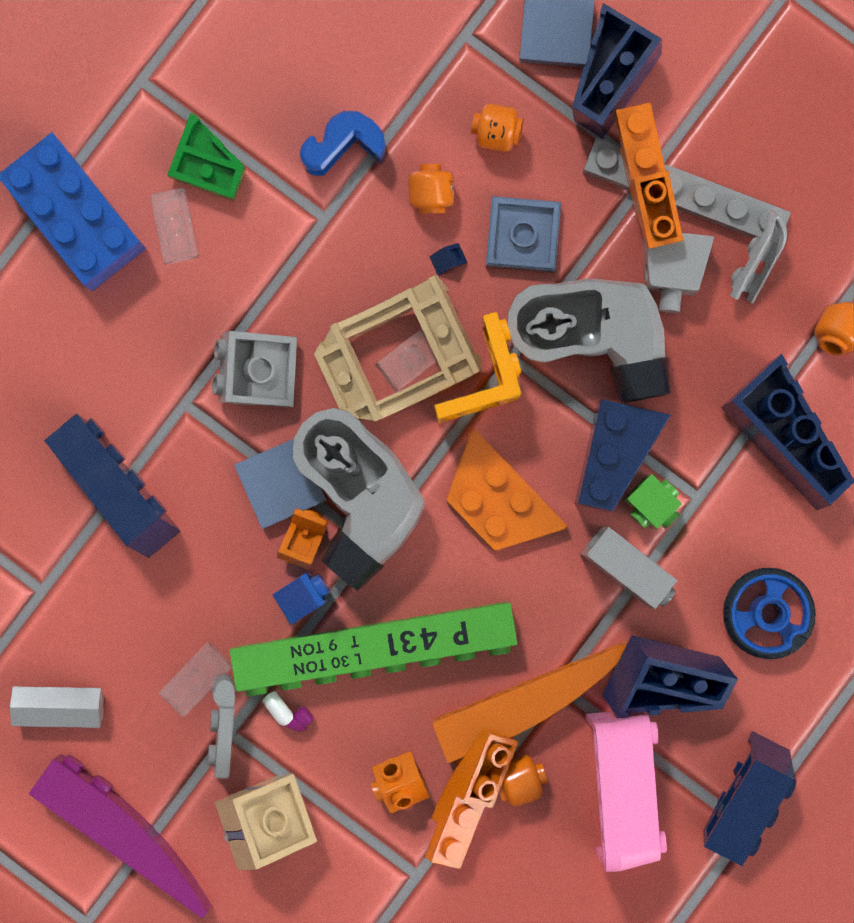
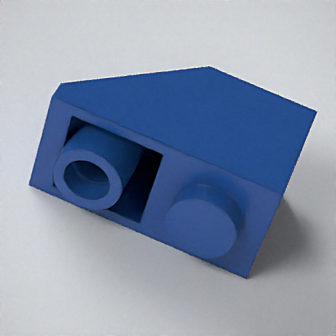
[272,571,330,625]

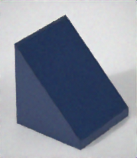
[429,243,468,276]

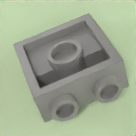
[212,331,297,408]

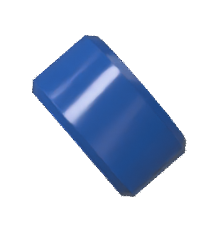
[300,111,386,176]

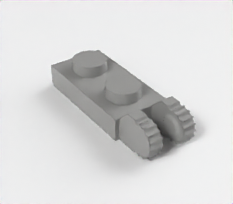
[207,673,235,778]

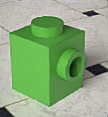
[623,474,682,529]

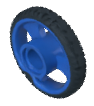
[723,568,816,659]

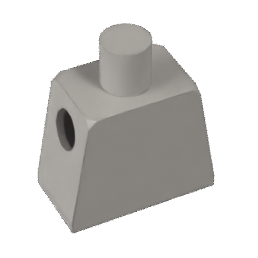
[642,233,714,313]

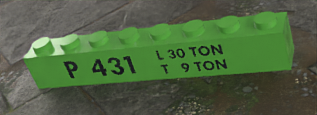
[229,601,517,696]

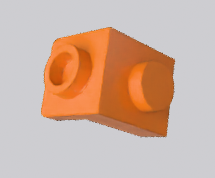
[277,508,328,570]

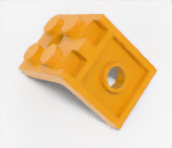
[434,312,522,424]

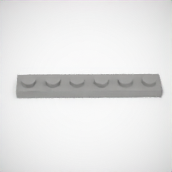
[583,137,791,243]

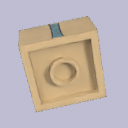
[215,774,317,870]

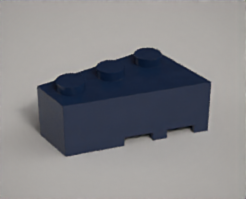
[572,3,662,139]
[574,399,671,512]
[602,635,738,718]
[703,731,797,866]

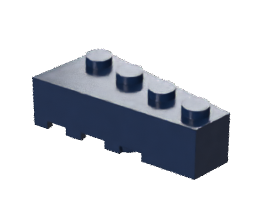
[721,354,854,510]
[44,413,180,558]

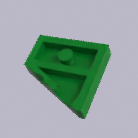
[167,113,246,201]

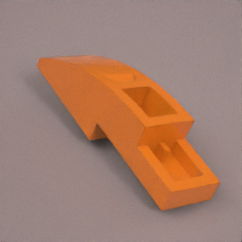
[614,102,684,249]
[425,731,518,869]

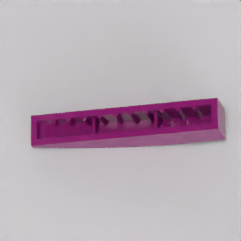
[29,754,212,919]

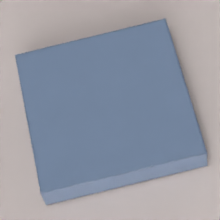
[519,0,594,68]
[486,196,561,273]
[234,439,327,529]

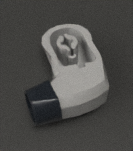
[508,279,671,403]
[293,408,425,591]

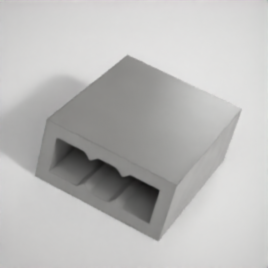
[580,527,678,609]

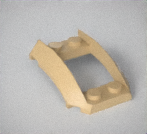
[314,275,482,422]

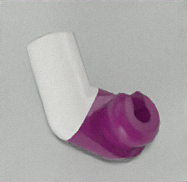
[262,691,314,732]

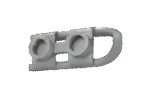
[730,210,787,303]

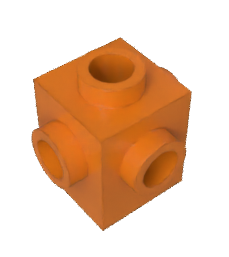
[370,751,430,814]

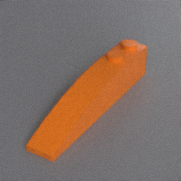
[432,640,628,765]

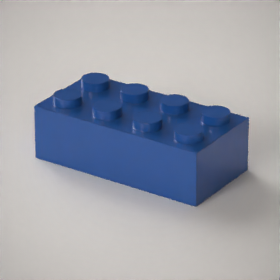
[0,132,147,291]

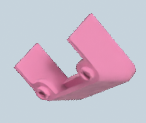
[585,711,667,872]

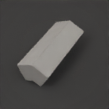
[10,686,104,728]

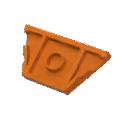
[446,429,567,551]

